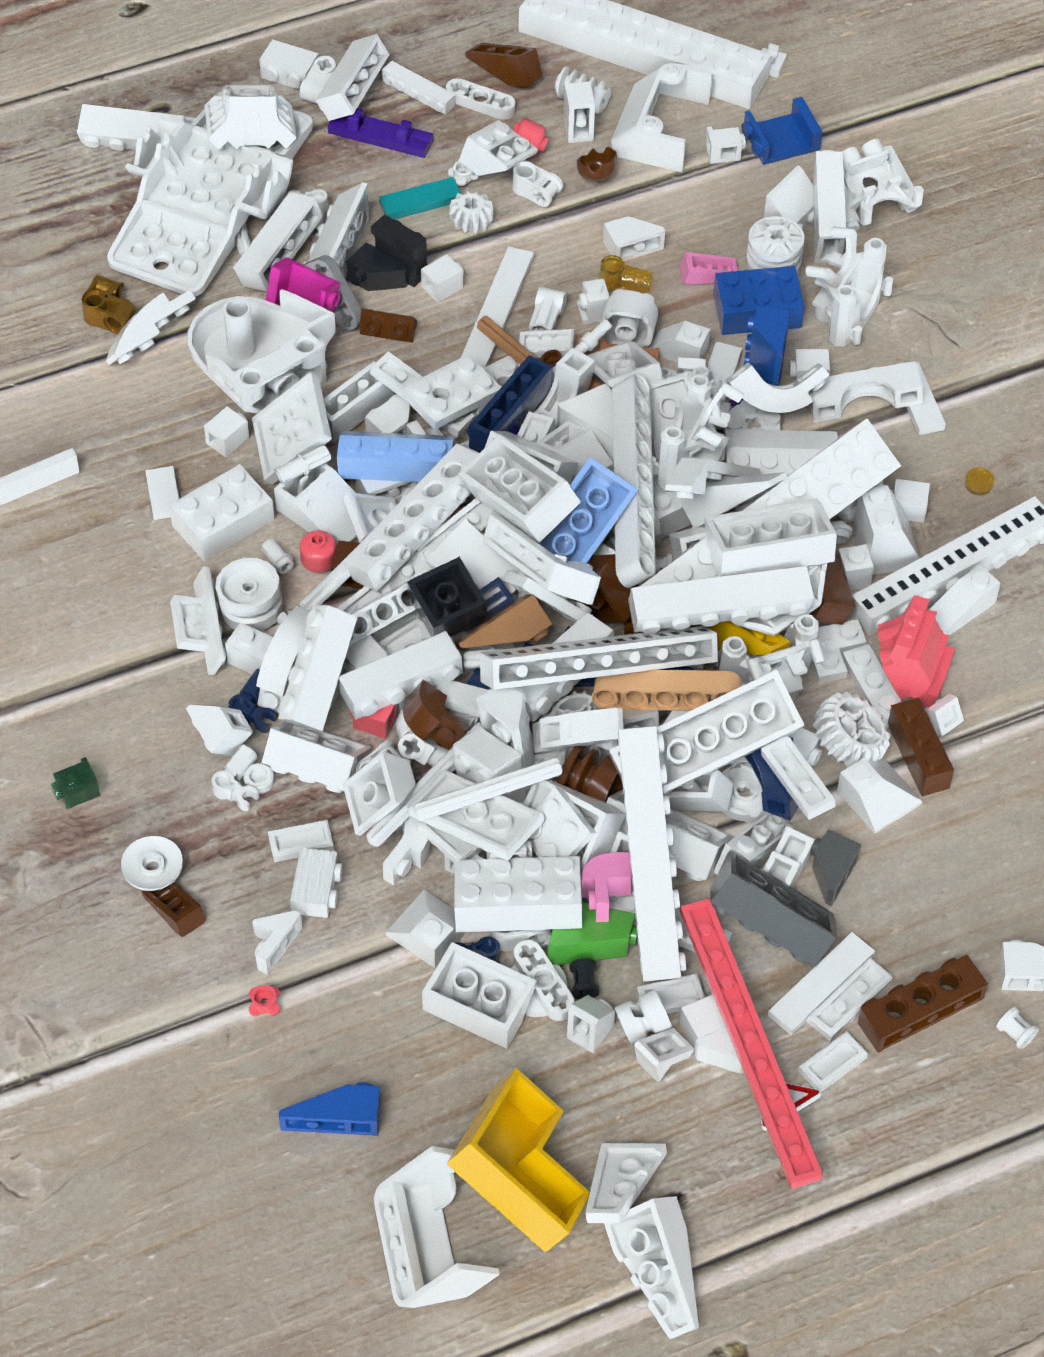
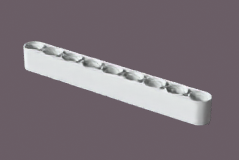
[612,373,656,588]

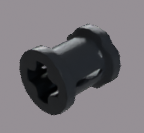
[569,959,599,999]

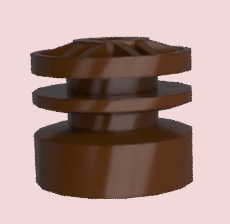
[557,746,623,803]

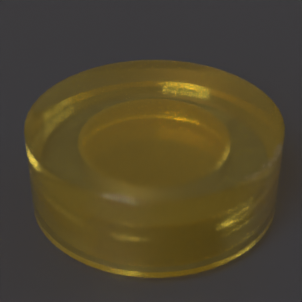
[965,467,994,496]

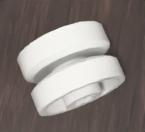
[215,558,284,631]

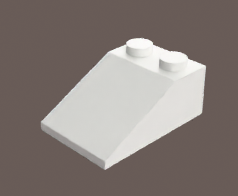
[524,779,625,869]

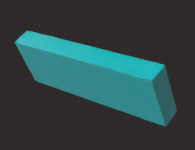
[379,177,461,219]

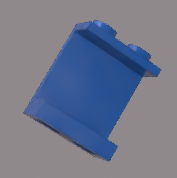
[741,97,822,165]

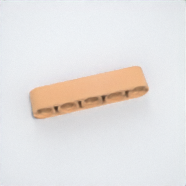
[592,670,742,711]

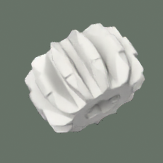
[449,190,493,235]

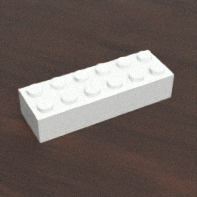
[609,670,804,795]

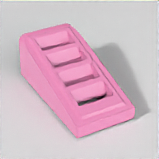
[680,252,738,285]

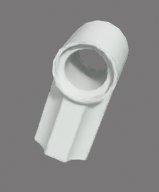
[529,286,567,331]

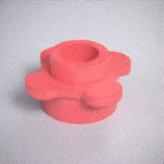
[249,985,280,1016]

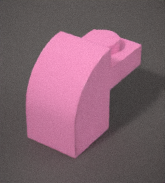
[581,852,632,922]

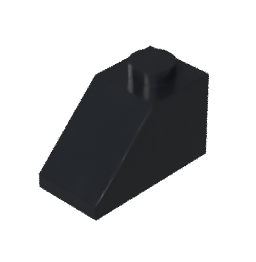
[346,242,409,291]

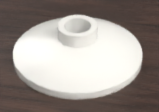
[121,836,183,891]

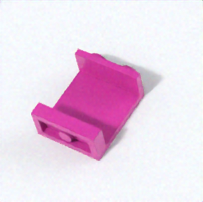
[266,257,341,323]

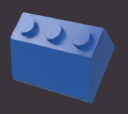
[743,305,790,386]

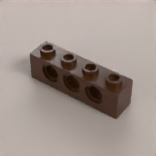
[857,955,988,1053]

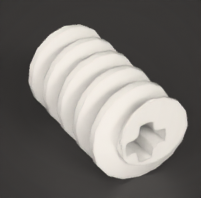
[554,66,611,114]

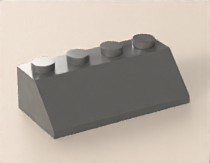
[710,850,837,967]

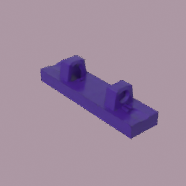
[328,108,434,158]

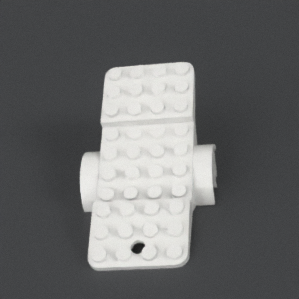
[107,91,313,296]

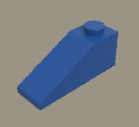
[279,1082,381,1136]

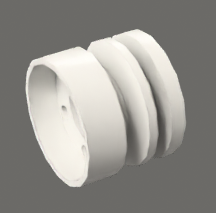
[745,216,805,277]

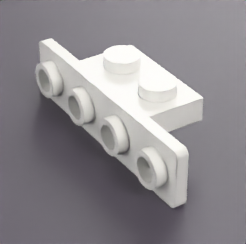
[170,566,226,675]

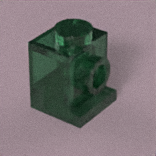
[50,757,101,809]

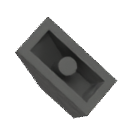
[810,829,861,907]

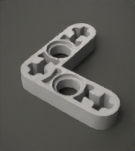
[303,255,361,331]

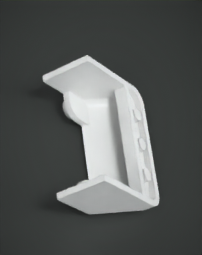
[611,63,713,172]
[374,1146,500,1308]

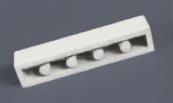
[382,61,455,115]

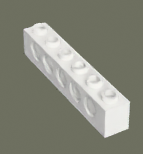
[343,444,479,592]

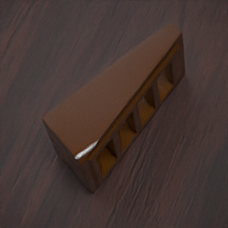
[141,882,205,937]

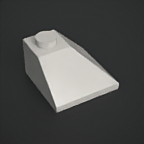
[343,752,416,836]
[837,758,922,834]
[386,889,467,968]

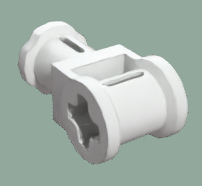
[398,727,448,766]

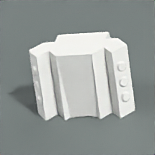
[204,85,296,149]

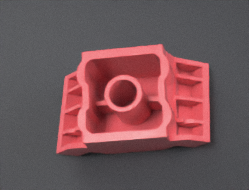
[878,595,955,707]

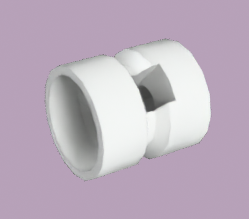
[614,989,672,1045]

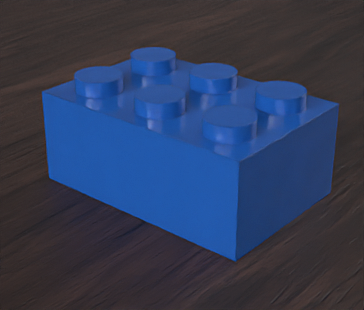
[713,266,805,335]

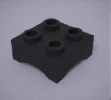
[371,214,427,287]

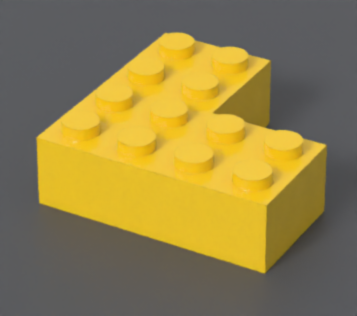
[447,1068,590,1253]

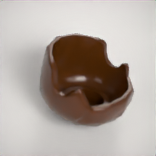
[577,147,617,182]

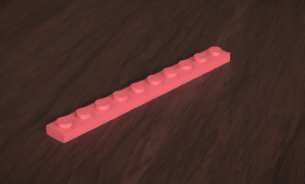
[680,898,823,1189]

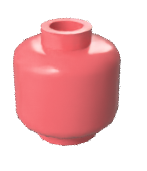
[513,119,549,157]
[299,530,337,573]

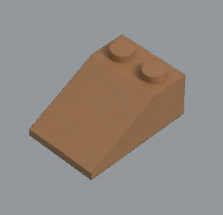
[454,594,552,648]

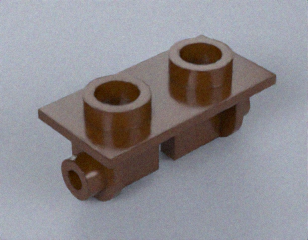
[360,309,417,343]

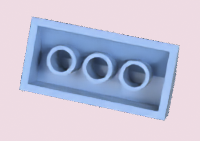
[337,431,456,482]
[532,457,638,563]

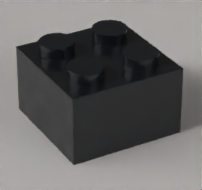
[407,556,488,637]

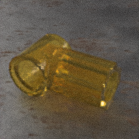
[599,255,654,293]

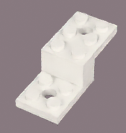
[401,354,520,430]

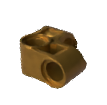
[81,275,136,334]

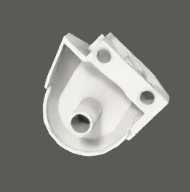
[188,289,336,414]

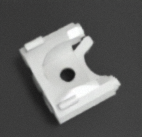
[842,139,924,231]
[806,226,893,347]
[652,374,744,491]
[715,614,826,701]

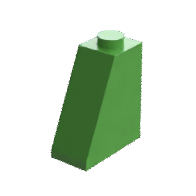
[547,902,637,965]

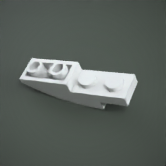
[106,290,196,365]
[532,708,625,753]

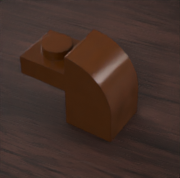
[403,680,468,750]

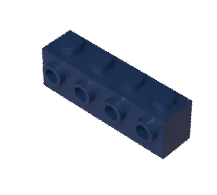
[467,355,553,453]

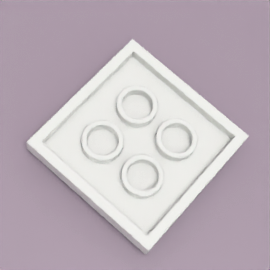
[252,372,332,485]

